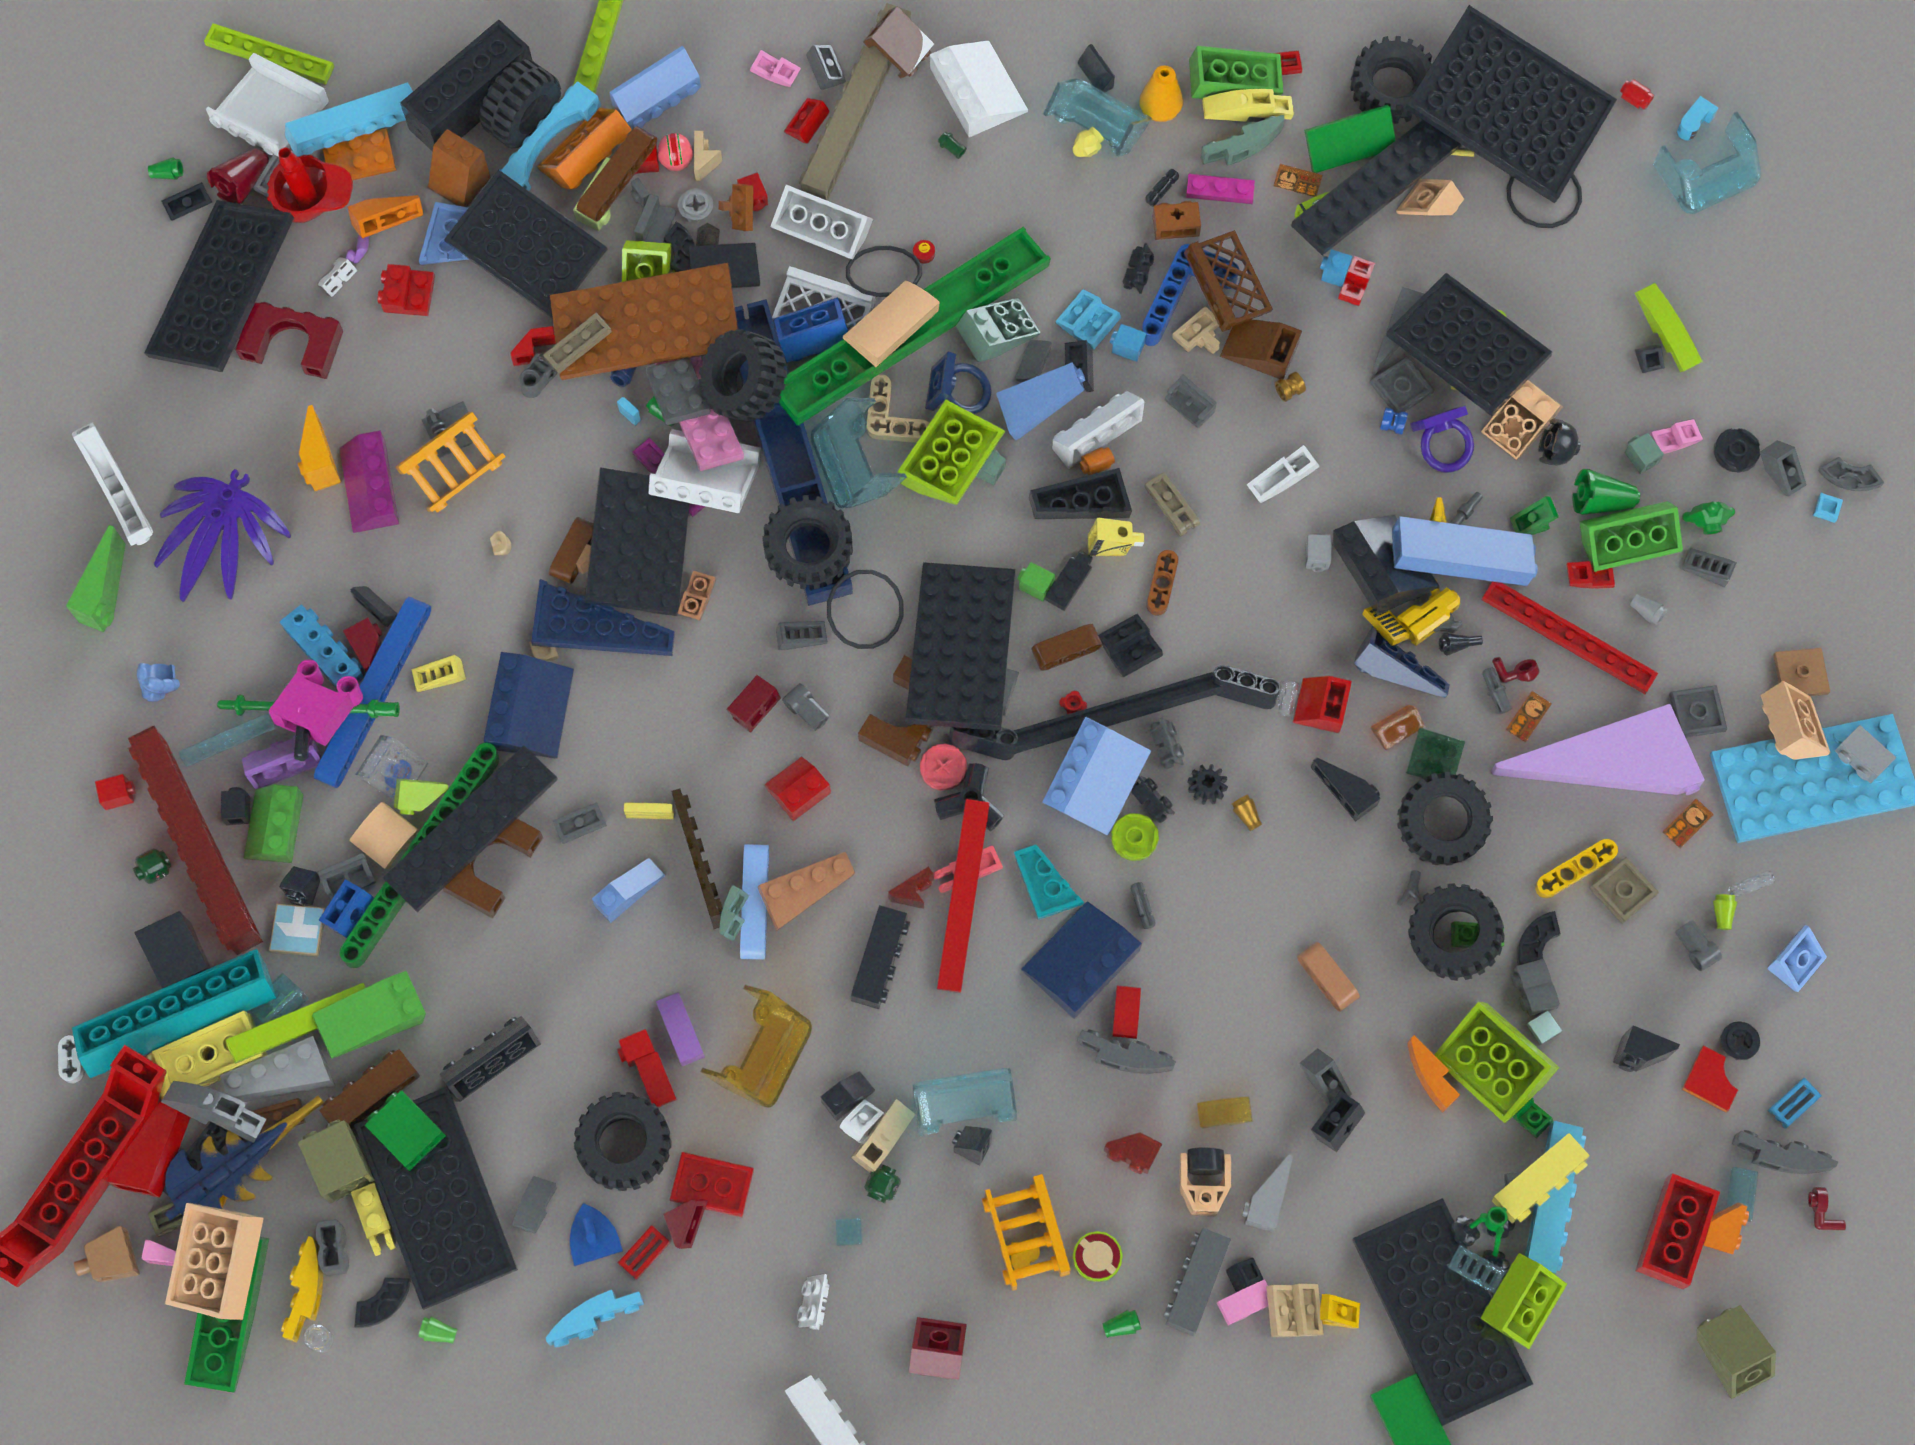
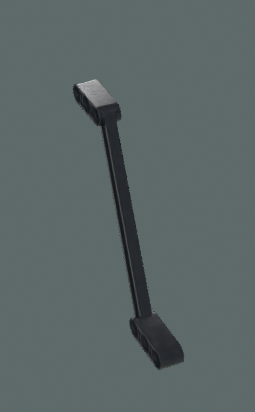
[948,665,1280,760]

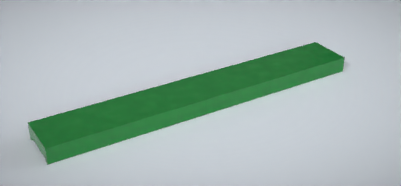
[779,226,1051,426]

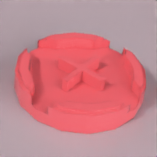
[920,743,967,791]

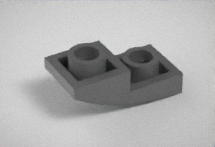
[513,1176,557,1234]

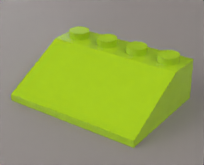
[897,400,1005,505]
[1434,1002,1560,1123]

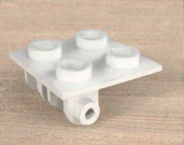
[797,1274,830,1330]

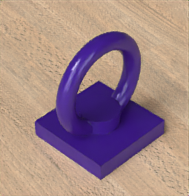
[1410,406,1474,473]

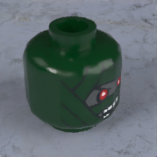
[133,848,171,884]
[864,1165,901,1203]

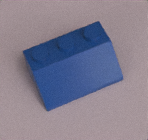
[774,297,849,363]

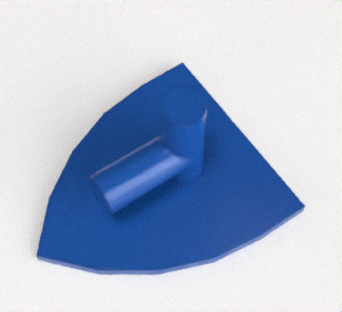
[570,1203,623,1266]

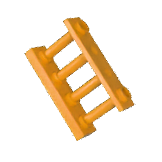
[395,412,506,512]
[981,1174,1071,1291]

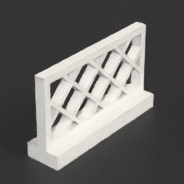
[772,266,876,327]

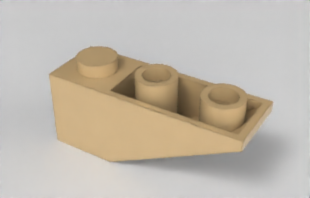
[851,1099,915,1173]

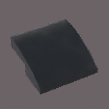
[1098,613,1163,677]

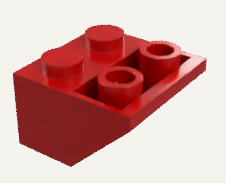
[1293,676,1352,734]

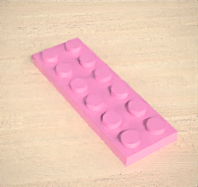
[655,355,744,471]

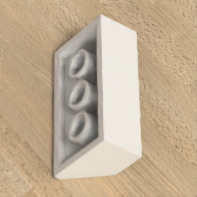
[770,185,873,259]
[1052,391,1145,469]
[785,1375,866,1445]

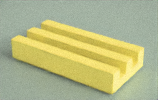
[624,802,674,819]

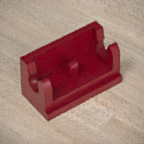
[726,675,781,733]

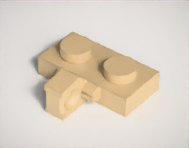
[1173,306,1220,354]

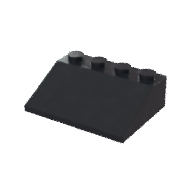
[1333,515,1439,615]
[440,1016,541,1102]

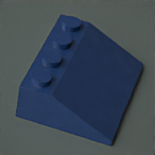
[483,652,574,758]
[1021,901,1142,1019]

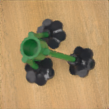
[1450,1207,1515,1276]

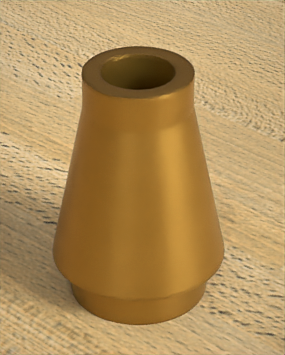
[1231,794,1262,831]

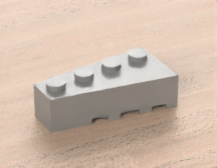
[220,1036,336,1102]

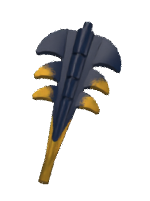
[165,1095,324,1220]

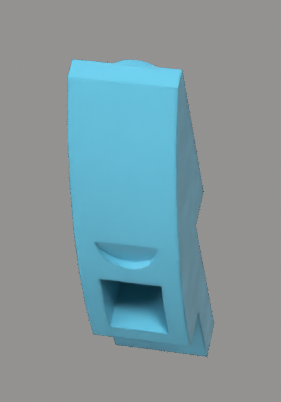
[546,1290,644,1348]

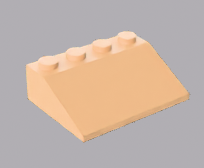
[165,1203,264,1320]

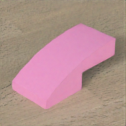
[750,50,801,87]
[1650,419,1703,454]
[1217,1279,1268,1326]

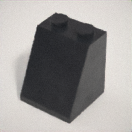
[134,911,211,989]

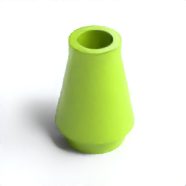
[1713,894,1737,930]

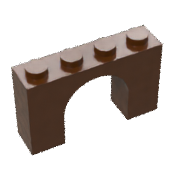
[858,655,933,766]
[443,819,543,918]

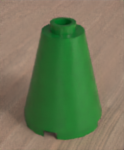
[1572,469,1641,515]

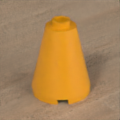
[1139,65,1183,122]

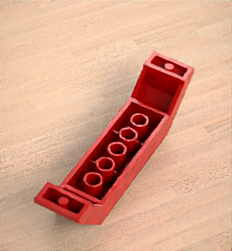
[0,1045,167,1287]

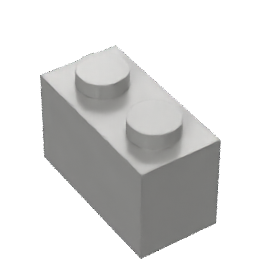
[1835,725,1896,783]

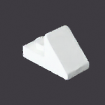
[839,1099,884,1143]

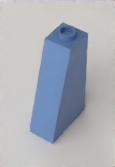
[996,363,1085,440]

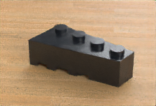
[1029,468,1132,519]

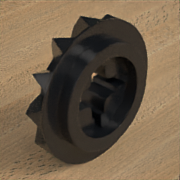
[1720,1021,1760,1060]

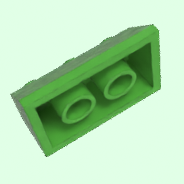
[244,784,303,863]

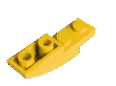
[281,1236,323,1343]

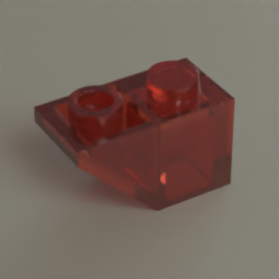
[1104,1132,1162,1174]

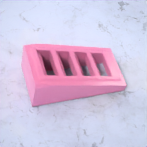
[142,1240,176,1266]

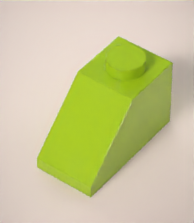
[394,778,448,815]

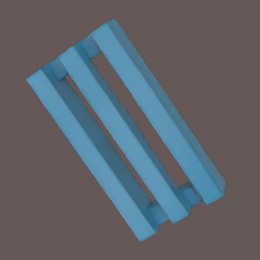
[1768,1077,1822,1129]

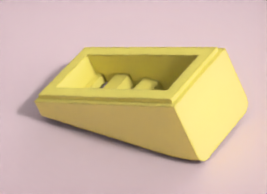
[411,655,466,692]

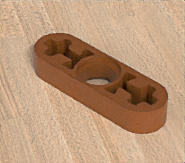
[1147,550,1178,616]

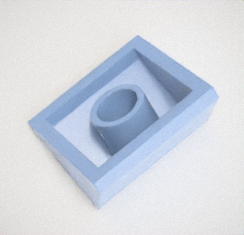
[1767,925,1827,992]

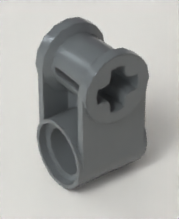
[519,353,557,398]

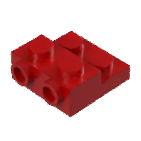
[378,264,435,316]

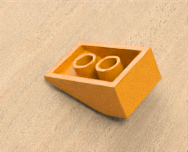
[298,405,341,491]

